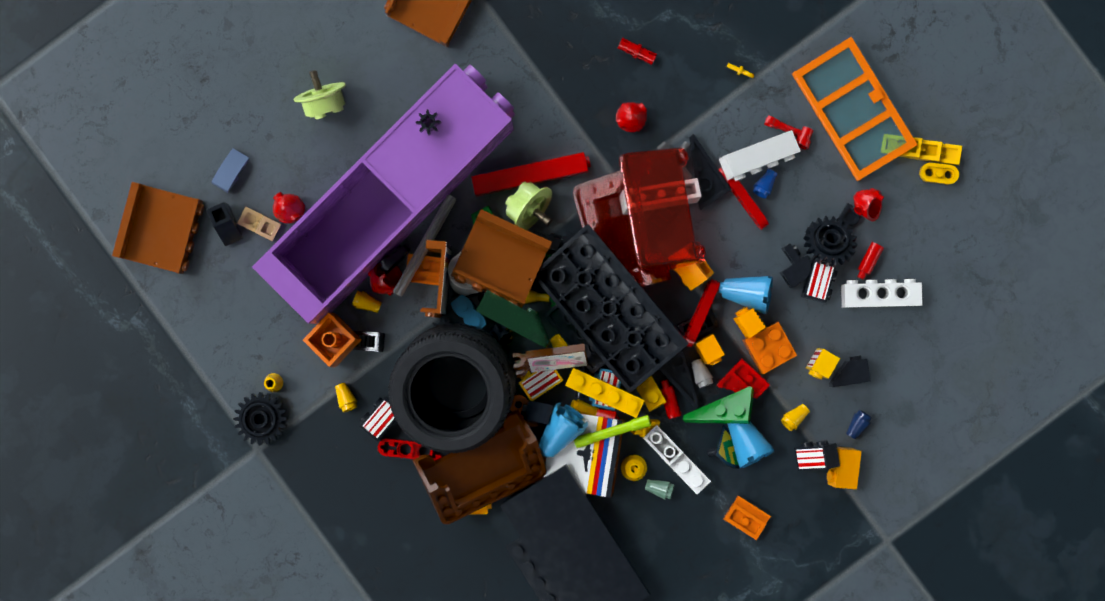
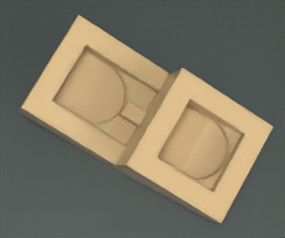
[237,206,281,241]

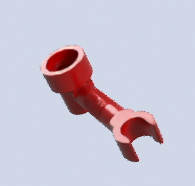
[764,115,813,150]

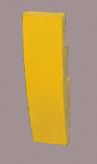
[881,134,963,166]

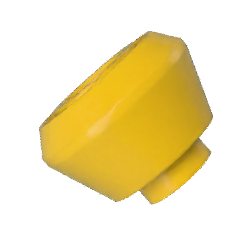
[621,455,647,481]

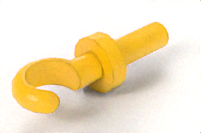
[726,63,754,78]

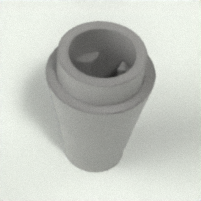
[691,359,714,389]

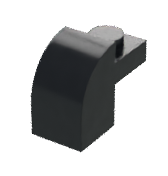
[780,243,811,289]

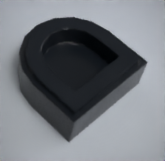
[837,203,860,226]

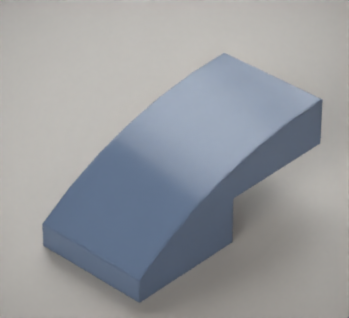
[211,148,249,193]

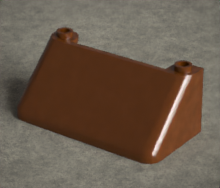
[413,409,546,524]

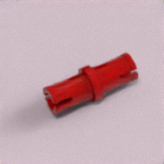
[617,37,657,65]

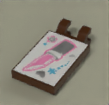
[513,344,588,378]

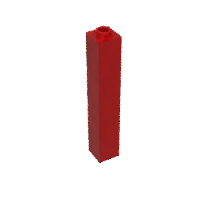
[471,152,591,197]

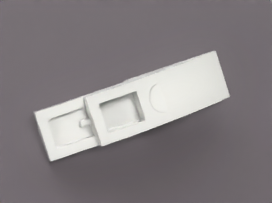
[643,425,711,495]

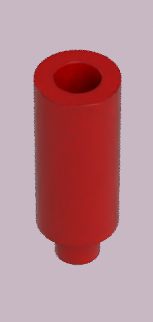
[857,242,884,280]
[660,380,681,419]

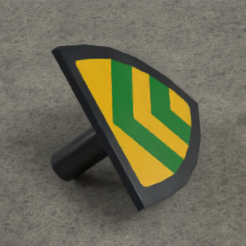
[707,425,740,469]

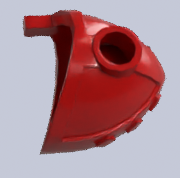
[616,102,647,132]
[853,188,884,221]
[273,192,305,224]
[368,263,402,296]

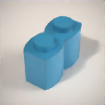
[451,294,487,329]

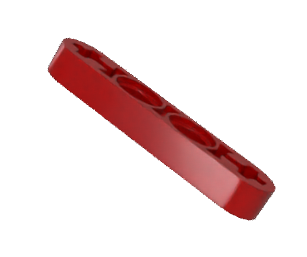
[718,167,769,230]
[684,278,720,348]
[378,438,442,461]

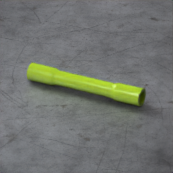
[574,415,651,448]

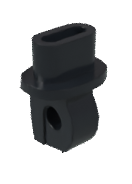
[533,230,562,253]

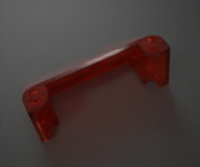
[619,148,706,272]
[573,169,671,287]

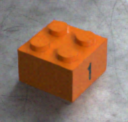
[303,312,362,367]
[742,322,797,374]

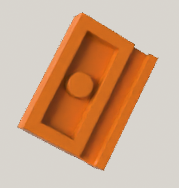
[406,254,441,286]
[723,495,771,540]

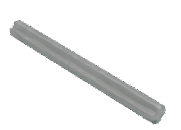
[393,195,456,297]

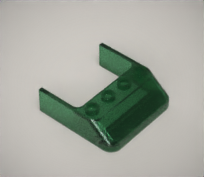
[476,290,550,349]

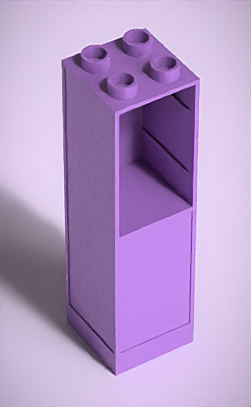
[252,64,515,324]

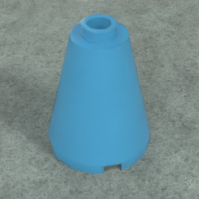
[719,276,773,314]
[539,403,588,457]
[727,421,774,468]

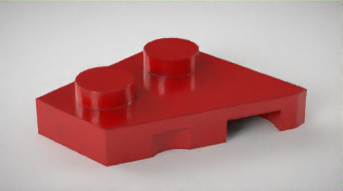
[716,358,770,399]

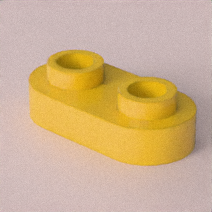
[919,163,959,185]

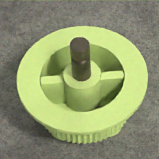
[293,70,346,119]
[505,182,552,230]

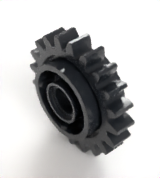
[803,216,858,267]
[233,392,288,446]

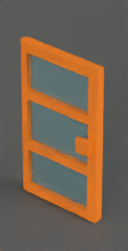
[792,37,917,181]

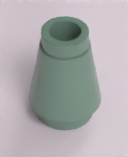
[645,479,675,500]

